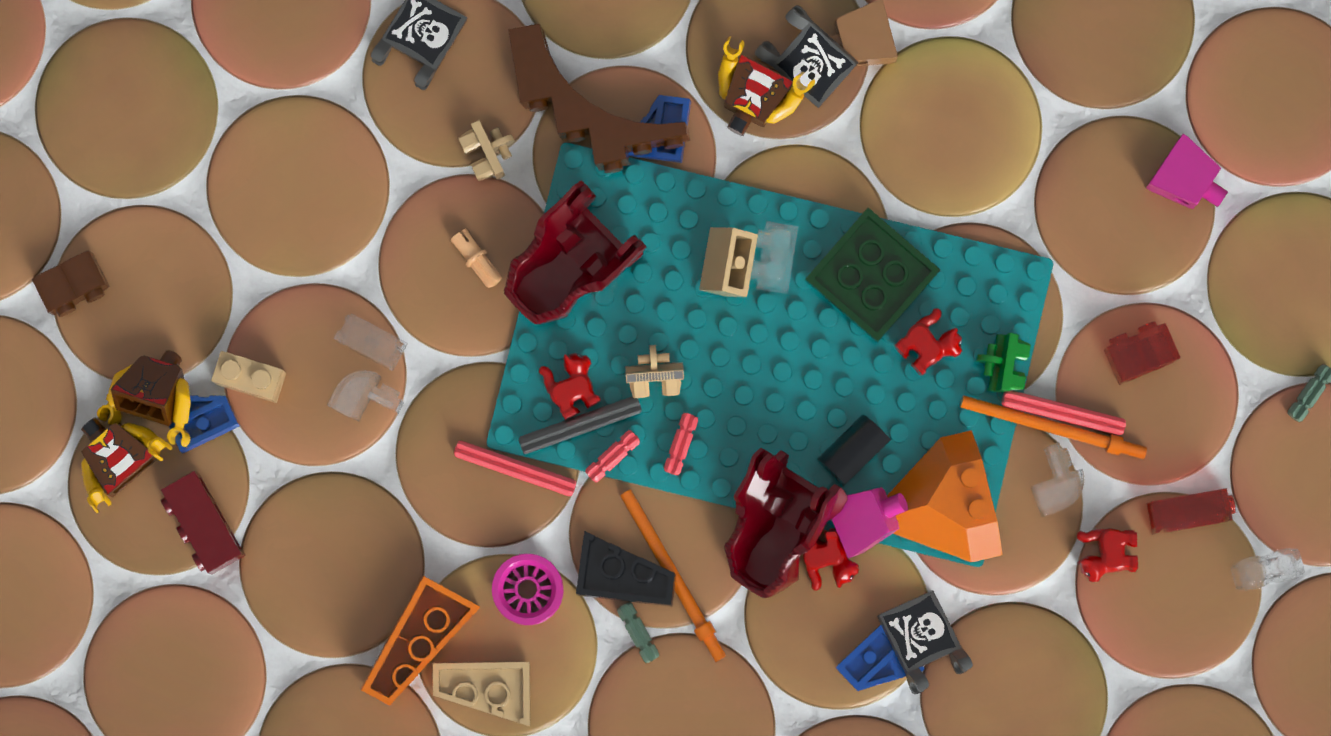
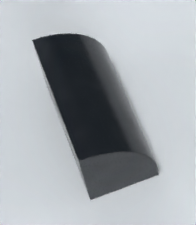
[817,415,891,486]

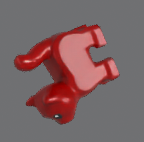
[894,308,962,376]
[539,353,601,420]
[803,527,859,591]
[1076,528,1138,582]

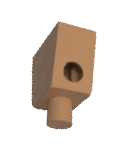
[830,0,898,66]

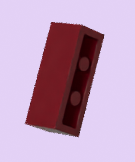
[161,471,246,575]

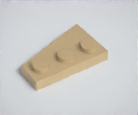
[433,662,530,726]

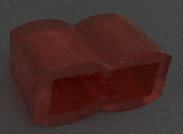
[1104,321,1181,385]

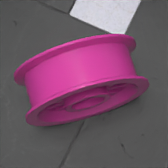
[492,554,564,625]

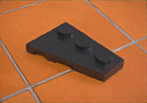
[576,531,676,607]

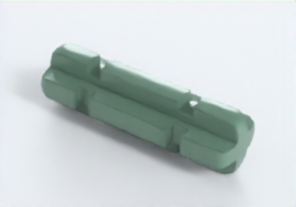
[1287,364,1331,422]
[617,602,659,663]

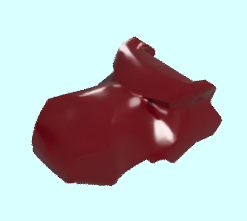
[504,180,647,324]
[724,448,848,598]

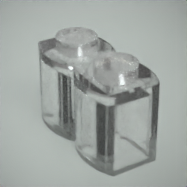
[1230,548,1305,591]

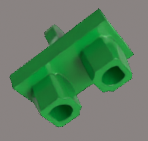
[976,333,1031,393]

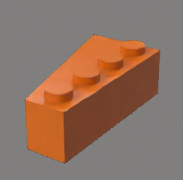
[360,576,480,706]

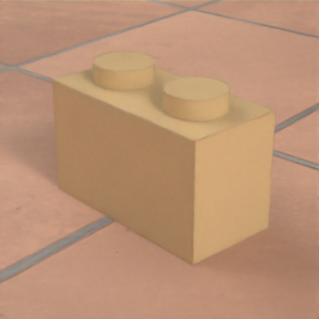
[699,227,758,297]
[211,351,286,403]

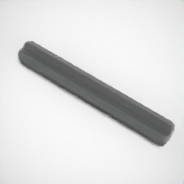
[519,396,642,454]

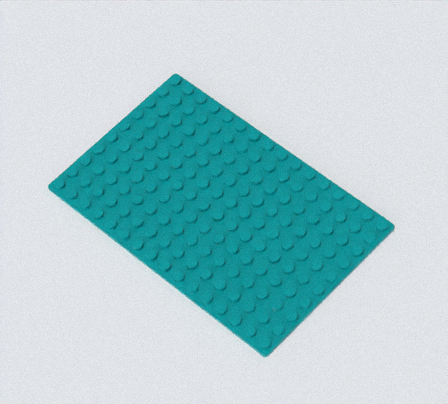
[487,143,1053,567]

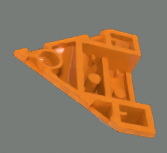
[887,430,1003,562]

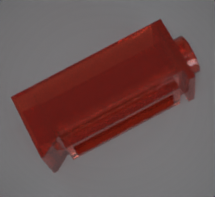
[1146,488,1236,535]

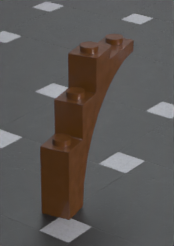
[508,24,690,173]

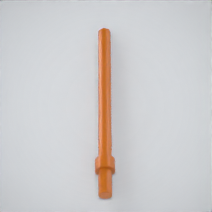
[960,395,1147,459]
[620,489,726,662]

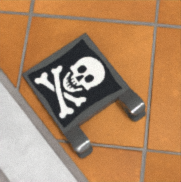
[371,0,468,90]
[755,5,859,108]
[877,590,973,694]

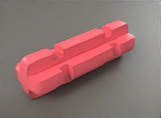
[664,413,698,475]
[585,430,640,483]

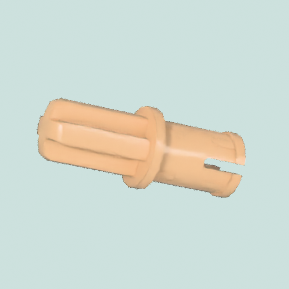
[450,228,502,288]

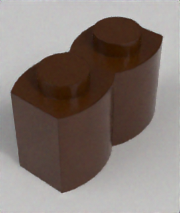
[32,250,110,317]

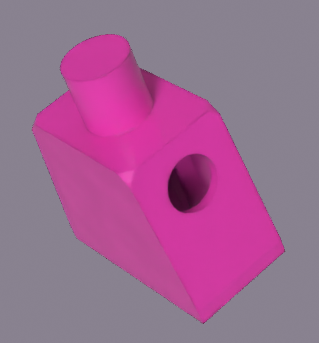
[1146,134,1228,209]
[832,487,908,558]

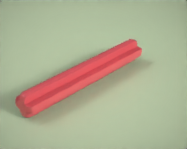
[1002,390,1126,436]
[454,441,576,496]

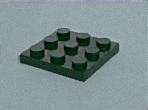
[805,208,940,343]

